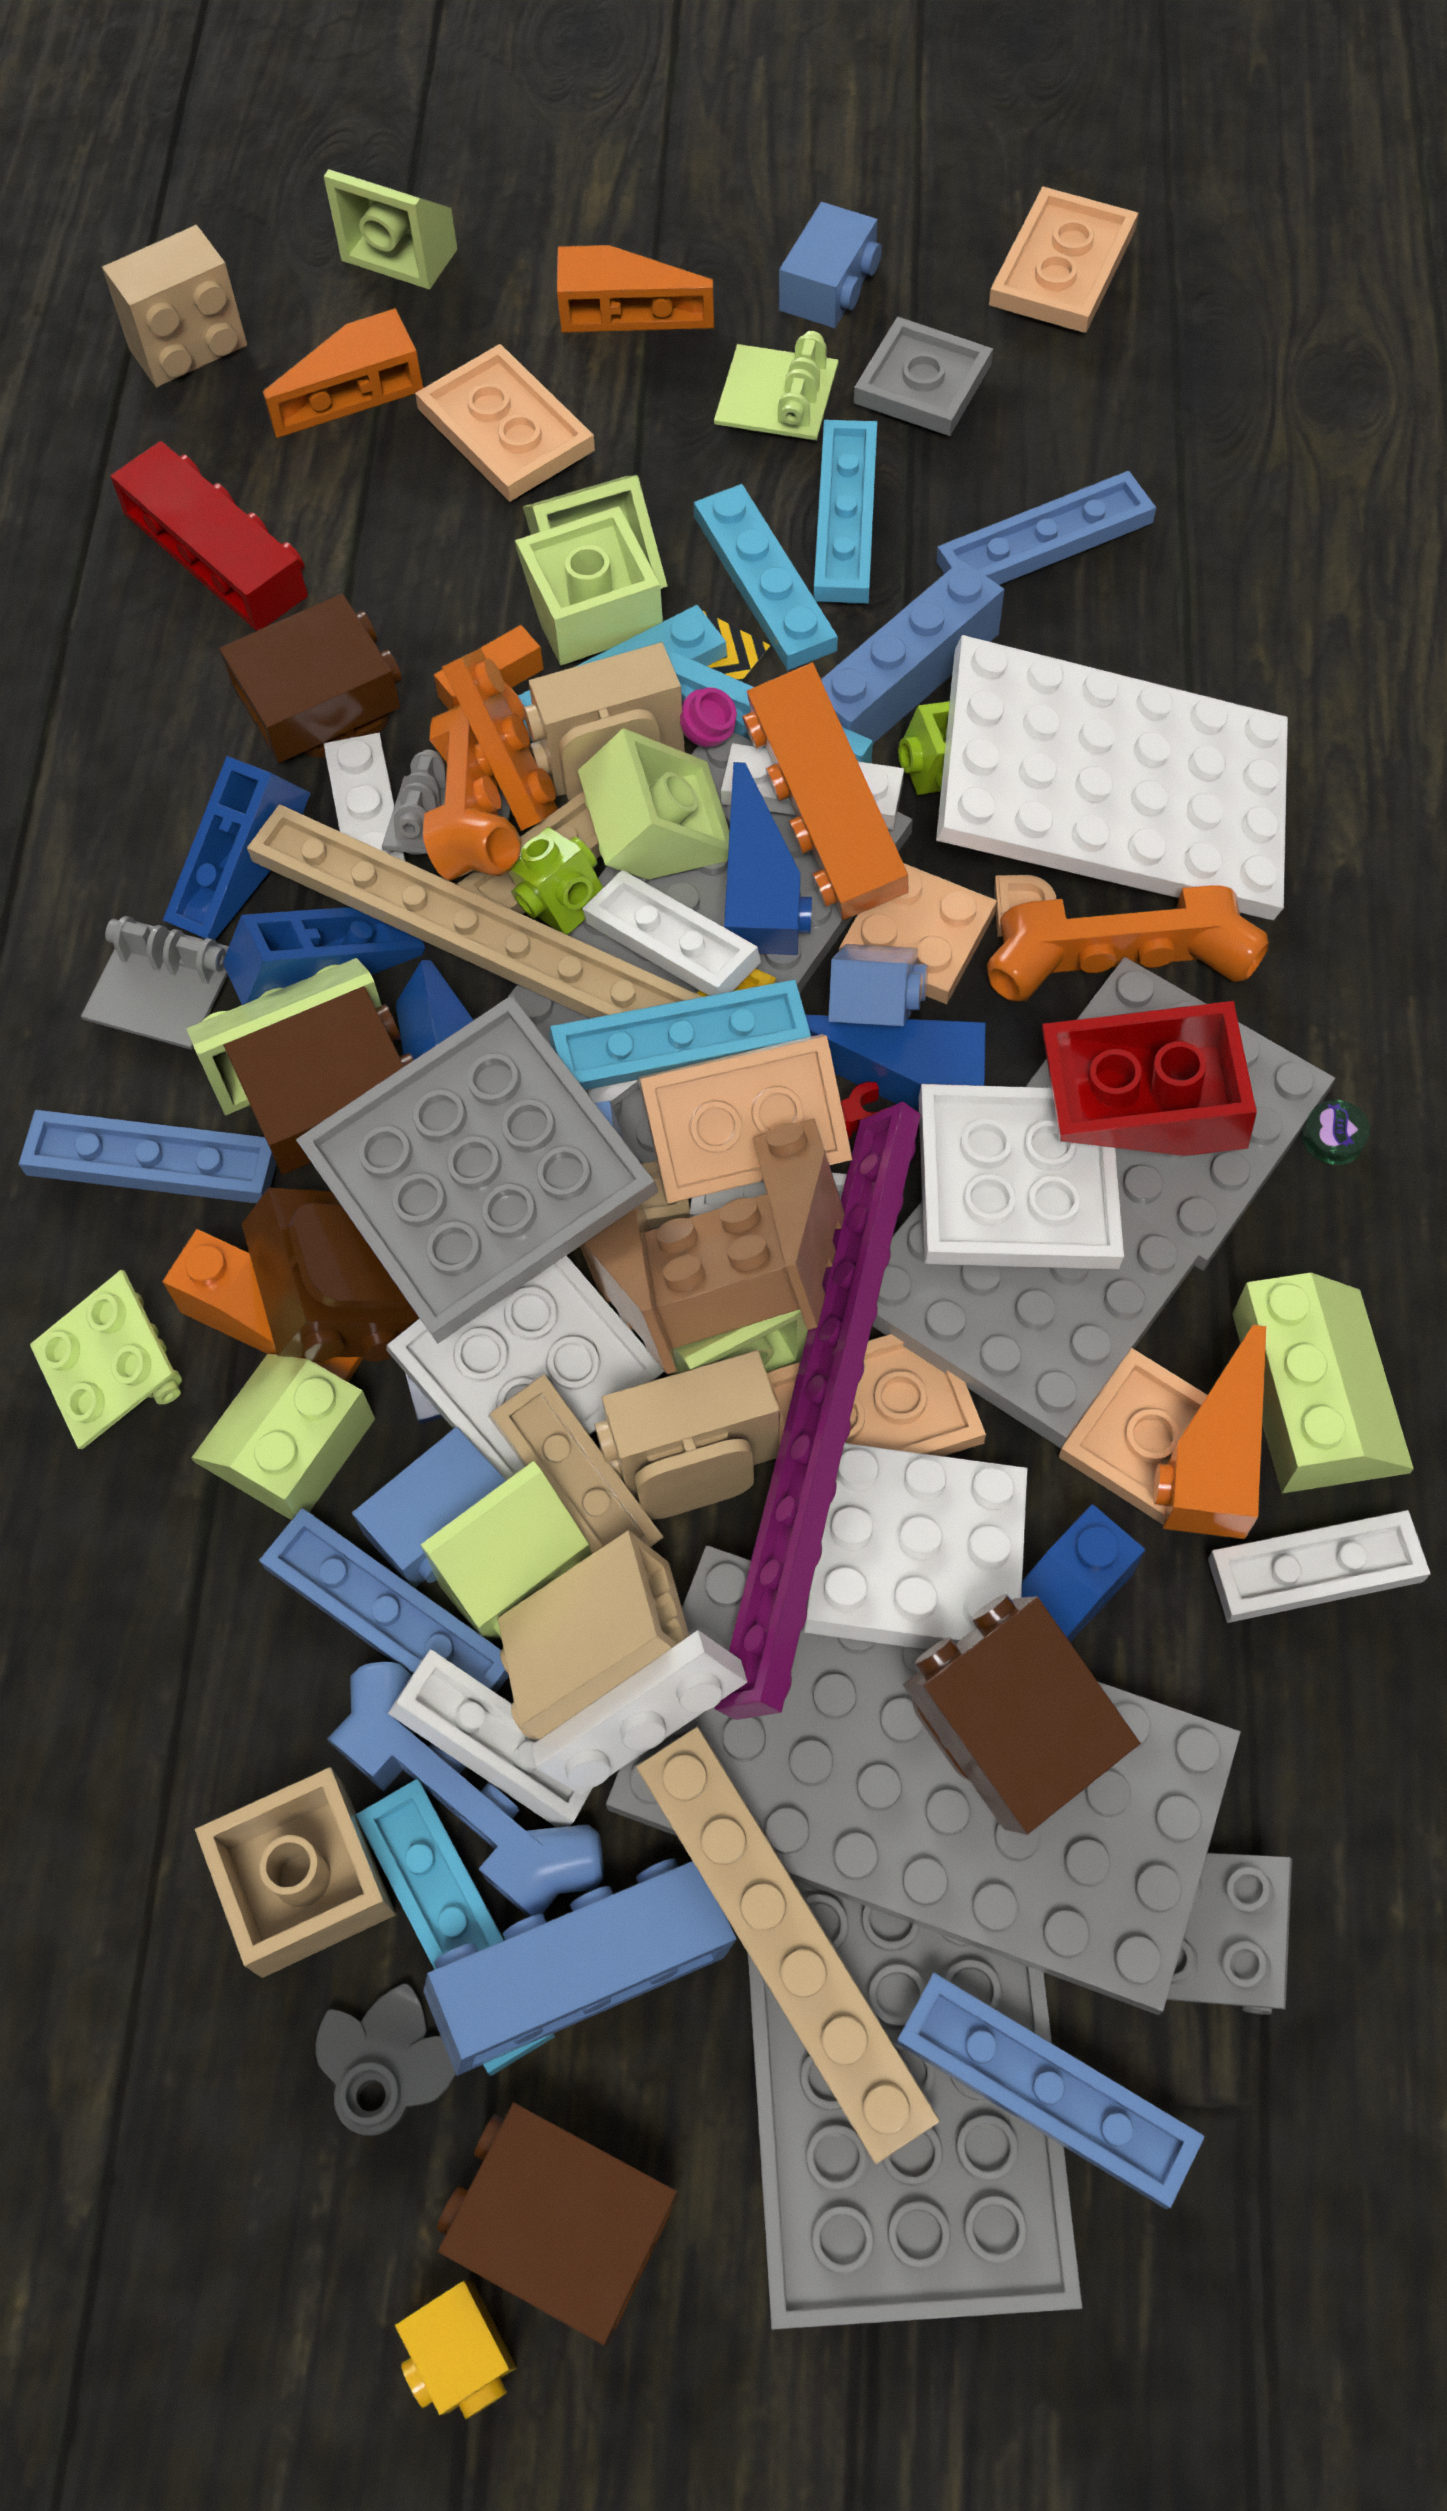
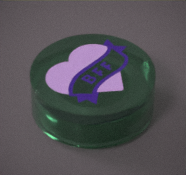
[1303,1100,1370,1165]

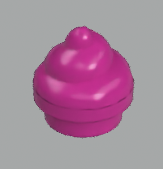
[680,687,737,747]

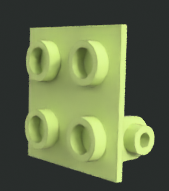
[714,331,839,440]
[30,1270,182,1449]

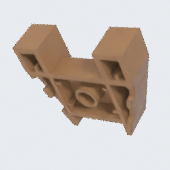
[580,1118,845,1374]

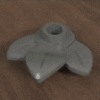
[316,1984,456,2136]

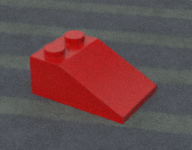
[1042,1001,1257,1156]

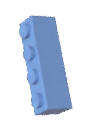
[821,559,1004,744]
[423,1859,736,2076]

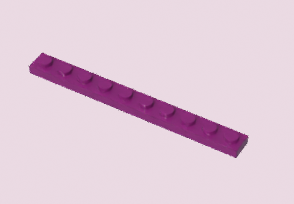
[715,1102,921,1720]

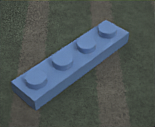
[936,471,1156,585]
[19,1110,277,1203]
[259,1508,509,1693]
[896,1973,1205,2209]

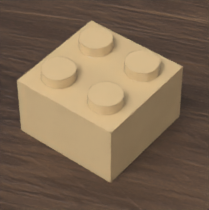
[102,225,247,387]
[195,1767,396,1978]

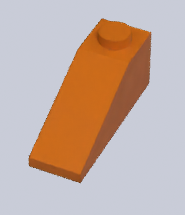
[557,245,714,333]
[263,308,423,438]
[162,1229,364,1382]
[1153,1325,1266,1539]

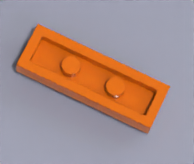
[442,648,558,831]

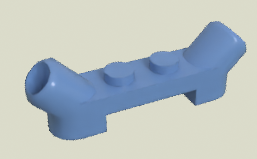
[327,1662,604,1917]

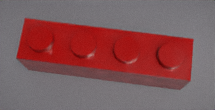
[110,441,308,631]

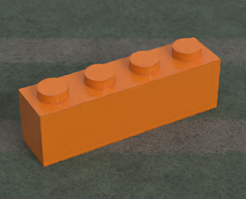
[742,662,909,920]

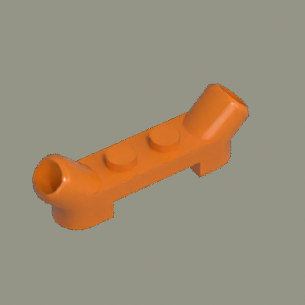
[423,681,525,881]
[987,885,1269,1002]

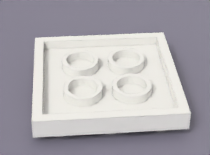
[918,1084,1124,1269]
[386,1256,664,1481]
[804,1443,1027,1650]

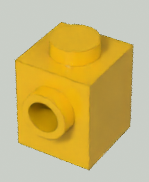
[395,2281,517,2420]

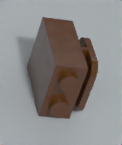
[219,593,402,763]
[224,986,414,1175]
[242,1188,420,1362]
[902,1594,1141,1835]
[436,2102,680,2345]

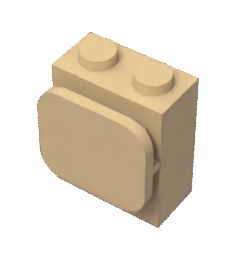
[523,642,685,801]
[594,1350,779,1519]
[497,1530,689,1740]

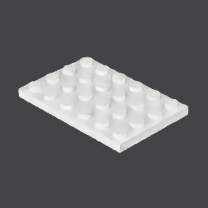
[936,635,1288,920]

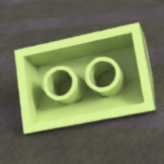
[186,958,393,1116]
[1233,1273,1414,1494]

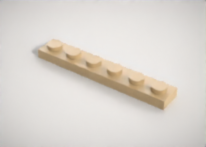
[636,1727,940,2164]

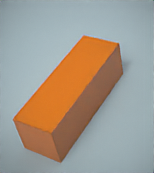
[433,625,544,710]

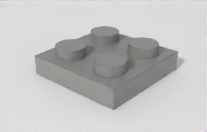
[854,317,993,436]

